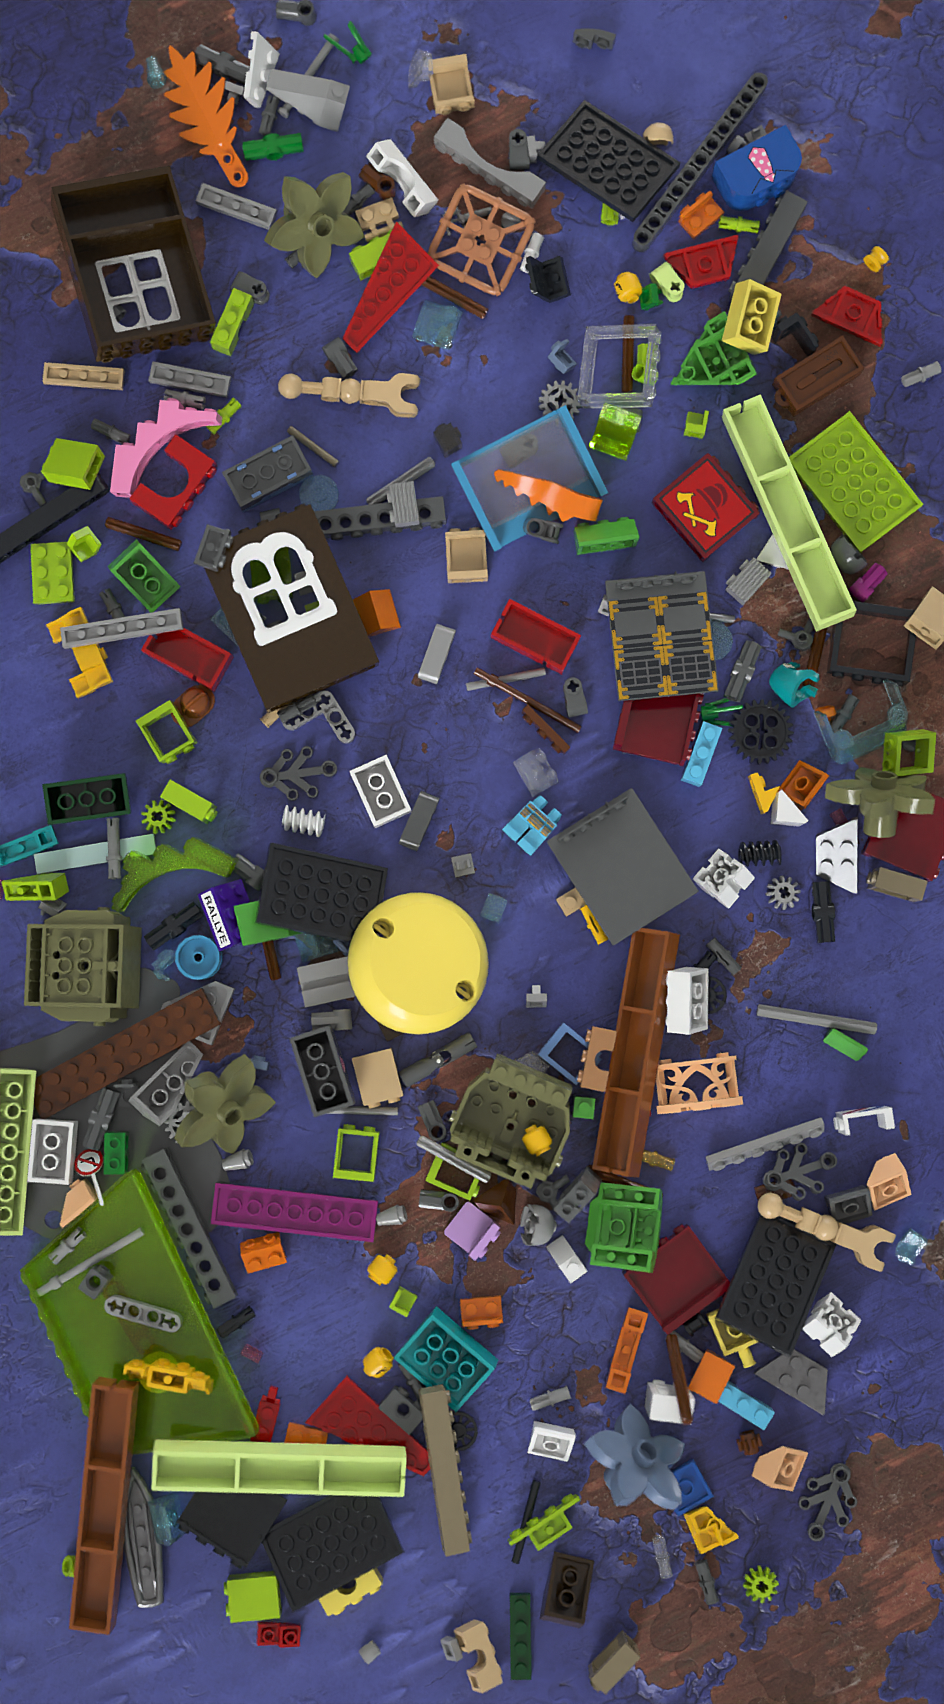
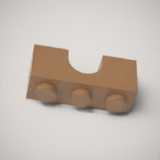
[577,1026,617,1092]

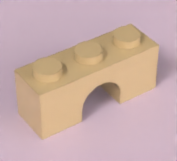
[453,1619,503,1693]

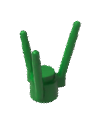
[323,21,372,64]
[701,698,743,727]

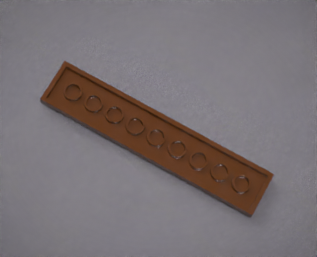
[23,988,221,1119]

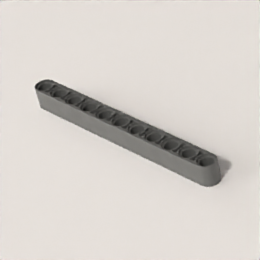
[633,72,768,252]

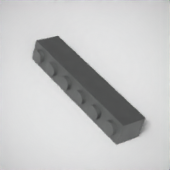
[728,191,808,301]

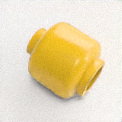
[614,272,643,303]
[522,1124,552,1156]
[367,1254,397,1286]
[363,1347,393,1378]

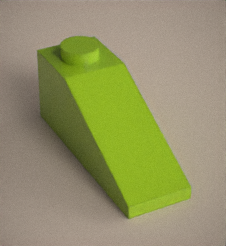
[2,873,69,901]

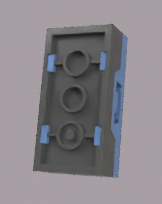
[222,435,313,513]

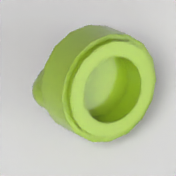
[62,1555,76,1577]

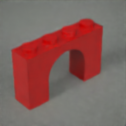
[129,434,217,530]

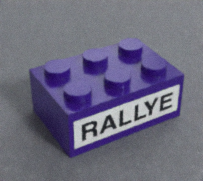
[197,879,250,951]

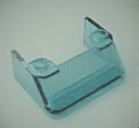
[814,679,908,764]

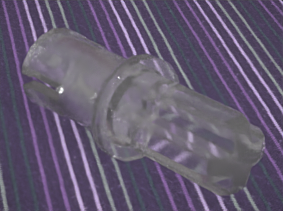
[652,1535,673,1579]

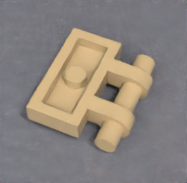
[355,197,404,242]

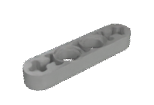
[104,1295,183,1332]

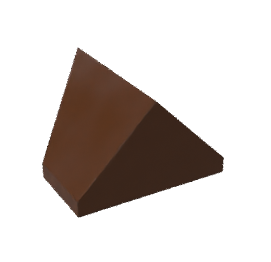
[474,1178,516,1225]

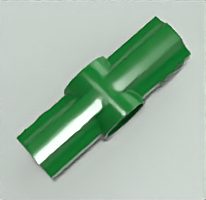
[242,133,304,161]

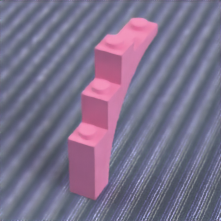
[110,398,222,498]

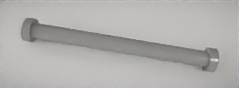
[278,33,339,118]

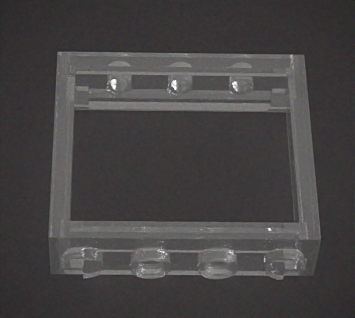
[577,324,662,409]

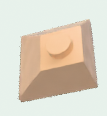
[867,1153,912,1211]
[60,1178,99,1228]
[752,1446,808,1491]

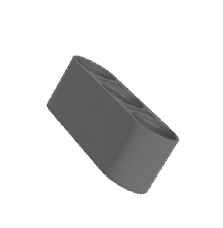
[399,790,440,852]

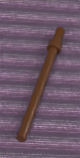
[473,667,582,733]

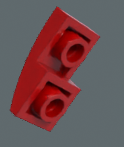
[256,1622,301,1648]

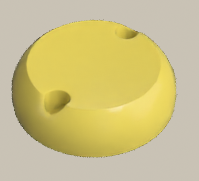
[348,893,489,1034]

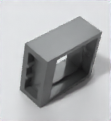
[553,1166,602,1223]

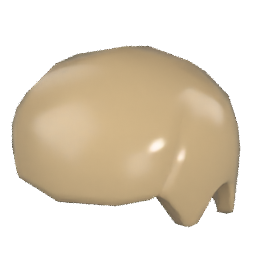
[643,123,673,146]

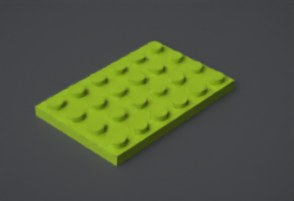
[789,411,924,553]

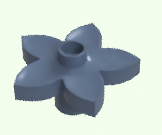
[584,1404,685,1510]

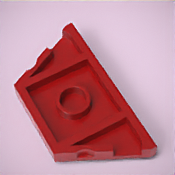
[663,235,738,289]
[811,286,883,347]

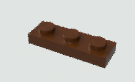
[522,705,570,755]

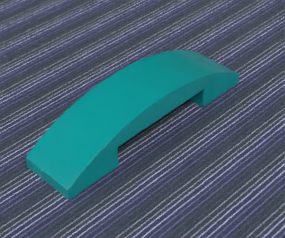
[0,825,59,867]

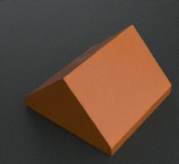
[353,589,401,637]
[778,760,829,811]
[688,1348,735,1404]

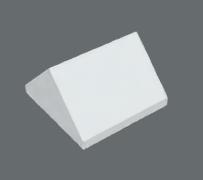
[771,790,808,827]
[528,1421,575,1462]

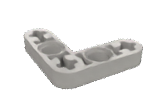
[282,691,355,744]

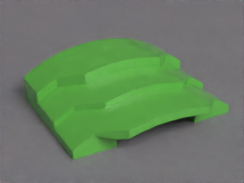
[585,1182,662,1273]

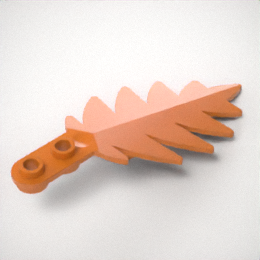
[164,46,249,187]

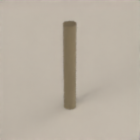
[287,426,339,467]

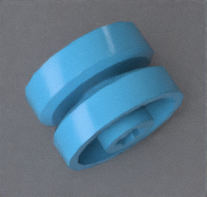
[175,935,223,980]

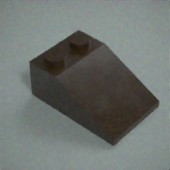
[539,1551,594,1628]

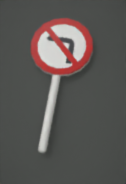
[74,1149,104,1206]

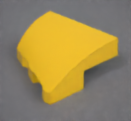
[684,1506,739,1554]

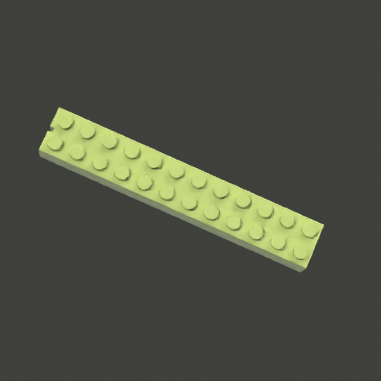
[722,394,857,632]
[152,1439,406,1497]

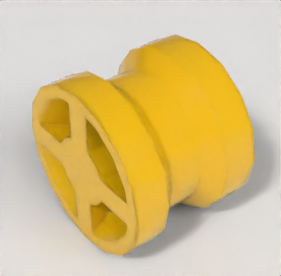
[863,246,889,272]

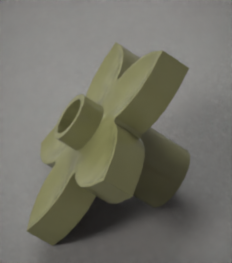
[264,172,365,279]
[825,767,935,838]
[174,1054,276,1154]

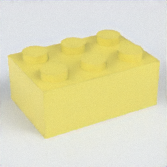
[722,279,781,355]

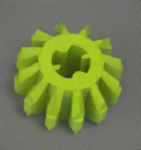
[141,800,176,834]
[743,1565,779,1603]

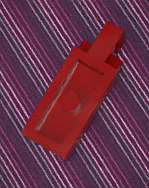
[250,1385,281,1443]

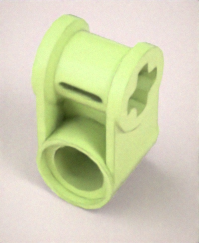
[649,262,684,302]

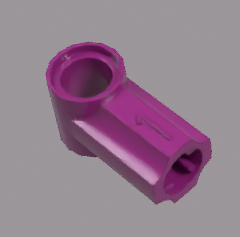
[848,562,888,603]

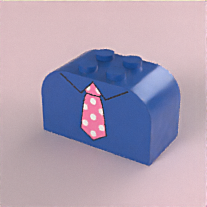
[711,125,802,211]

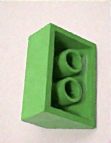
[573,517,639,555]

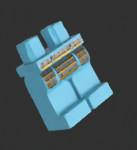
[502,795,562,856]

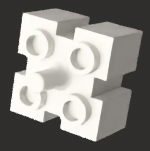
[693,848,755,909]
[802,1292,861,1357]

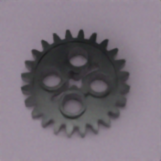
[727,699,794,765]

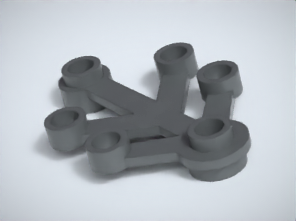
[260,746,338,801]
[763,1143,837,1201]
[798,1463,857,1541]

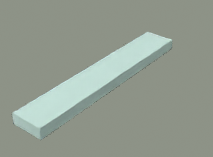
[34,834,157,874]

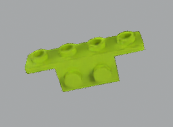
[507,1494,581,1551]

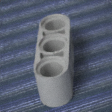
[418,624,456,684]

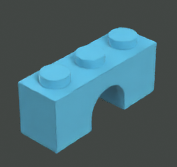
[681,721,722,787]
[718,1380,775,1430]

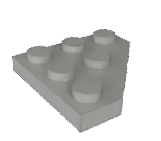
[161,981,235,1045]

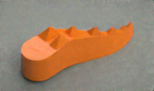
[494,469,603,522]

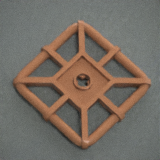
[428,183,536,296]

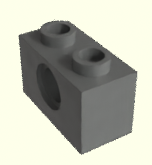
[378,1385,423,1435]

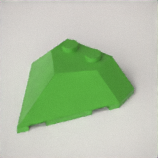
[670,311,757,385]

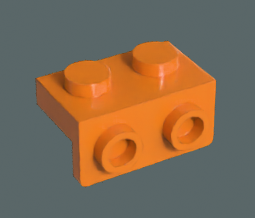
[240,1232,287,1274]

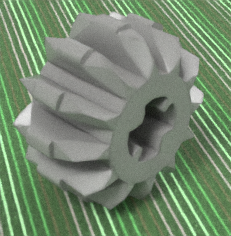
[765,876,801,910]

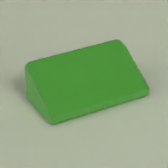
[823,1028,868,1061]

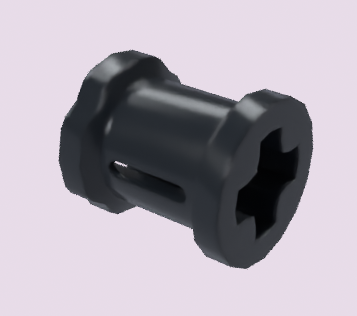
[683,1312,708,1337]

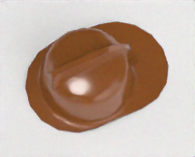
[171,685,215,727]

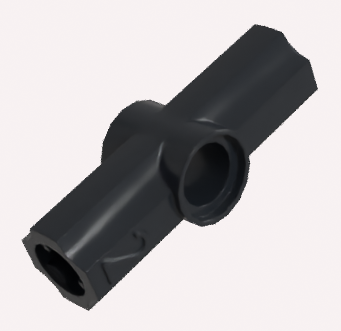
[811,881,835,943]
[144,901,204,951]

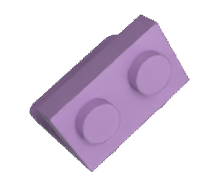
[444,1202,501,1260]

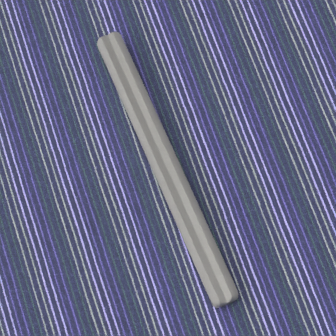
[757,1004,877,1035]

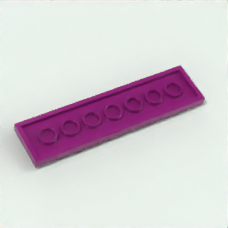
[211,1182,378,1242]

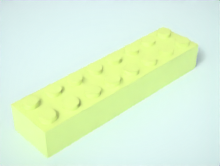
[0,1068,36,1236]

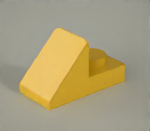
[748,772,780,814]

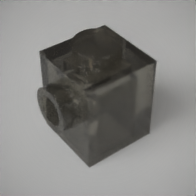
[433,423,462,458]

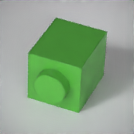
[572,1096,595,1119]

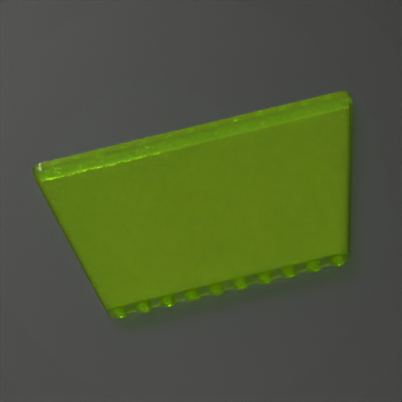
[20,1168,259,1455]

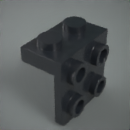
[525,256,571,303]
[771,312,819,357]

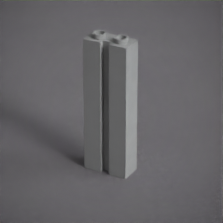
[297,956,356,1007]

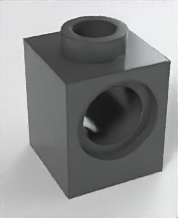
[78,1264,113,1300]

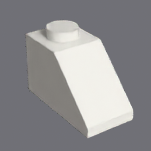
[546,1235,587,1283]

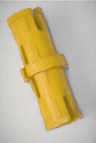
[580,905,608,944]

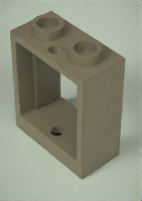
[866,867,928,902]
[588,1630,640,1695]

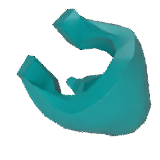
[769,662,819,708]

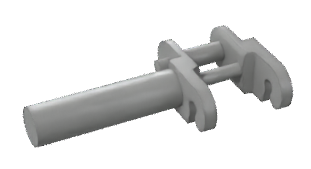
[442,206,492,236]

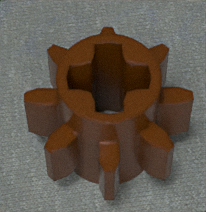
[736,1430,763,1455]

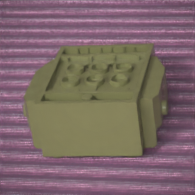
[24,907,142,1026]
[449,1053,572,1189]

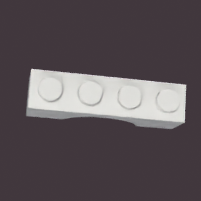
[366,139,438,217]

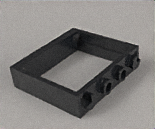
[827,601,916,687]

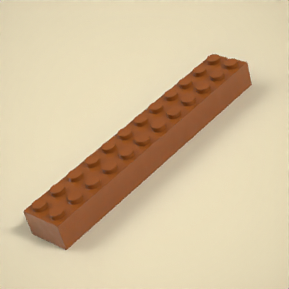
[592,928,680,1177]
[69,1377,139,1635]

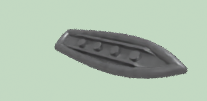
[124,1467,164,1608]

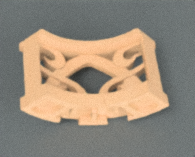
[656,1052,743,1114]

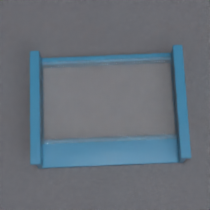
[451,405,608,552]

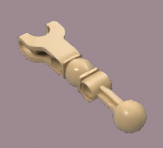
[278,373,420,418]
[757,1193,896,1272]

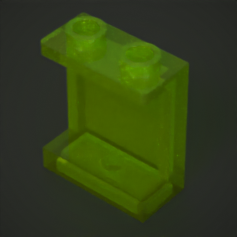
[589,402,642,461]
[250,547,294,604]

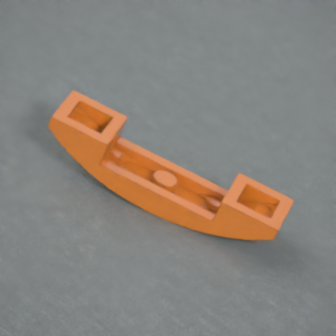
[605,1307,648,1394]

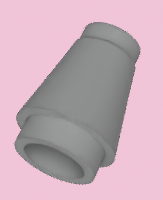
[222,1149,254,1171]
[376,1204,407,1226]

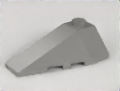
[266,69,350,132]
[128,1041,203,1126]

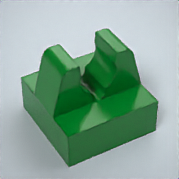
[640,283,663,310]

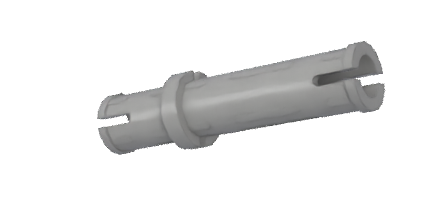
[106,818,122,880]

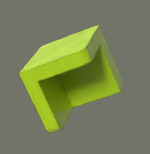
[683,410,709,439]
[67,526,101,562]
[389,1286,418,1317]

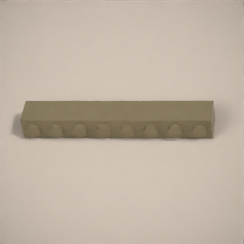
[418,1384,472,1557]

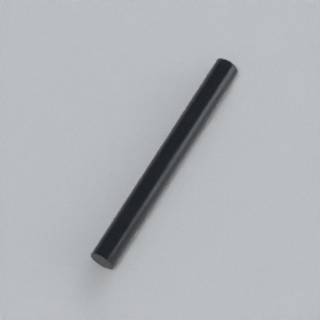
[511,1480,541,1564]

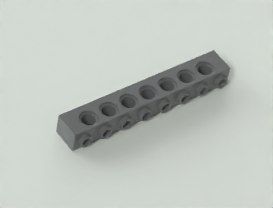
[314,496,446,540]
[141,1147,238,1308]

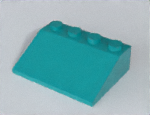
[394,1306,498,1412]

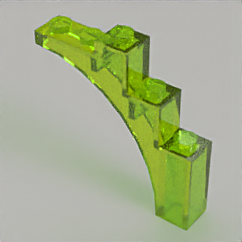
[111,837,239,912]

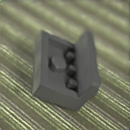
[194,524,233,572]

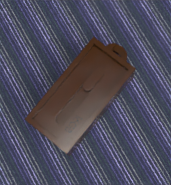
[772,335,864,417]

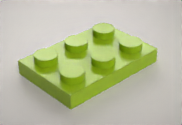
[31,542,75,605]

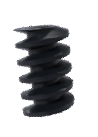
[738,840,782,867]

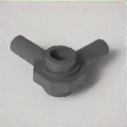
[19,472,47,507]
[778,618,814,651]
[536,1175,570,1215]

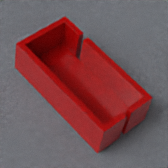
[491,599,581,675]
[141,628,234,692]

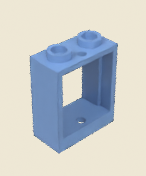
[538,1023,602,1085]

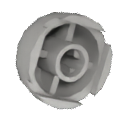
[520,1204,557,1246]

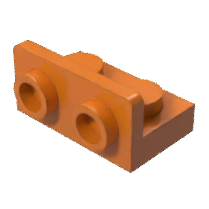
[678,191,724,240]
[460,1295,503,1330]
[284,1422,328,1444]

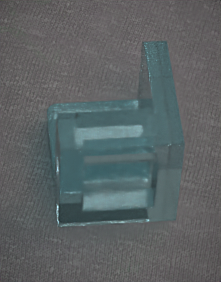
[480,893,507,923]

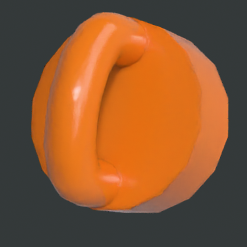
[815,705,836,726]

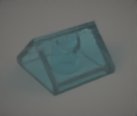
[294,933,340,963]
[148,1492,186,1546]

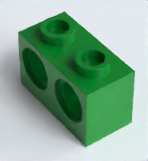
[104,1131,129,1174]

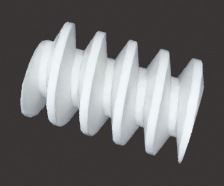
[282,805,326,837]

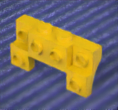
[46,607,113,698]
[123,1358,214,1395]

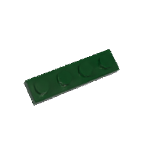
[510,1593,531,1680]

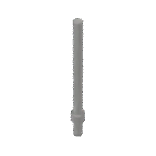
[37,1227,145,1296]

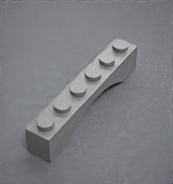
[434,118,546,209]

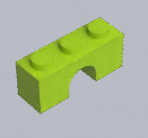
[210,288,254,357]

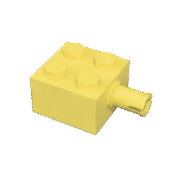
[706,1309,758,1368]

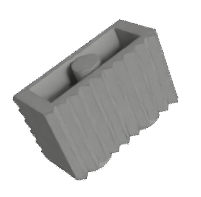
[386,481,420,528]
[725,557,771,605]

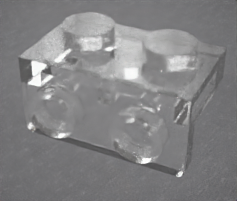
[513,748,559,797]

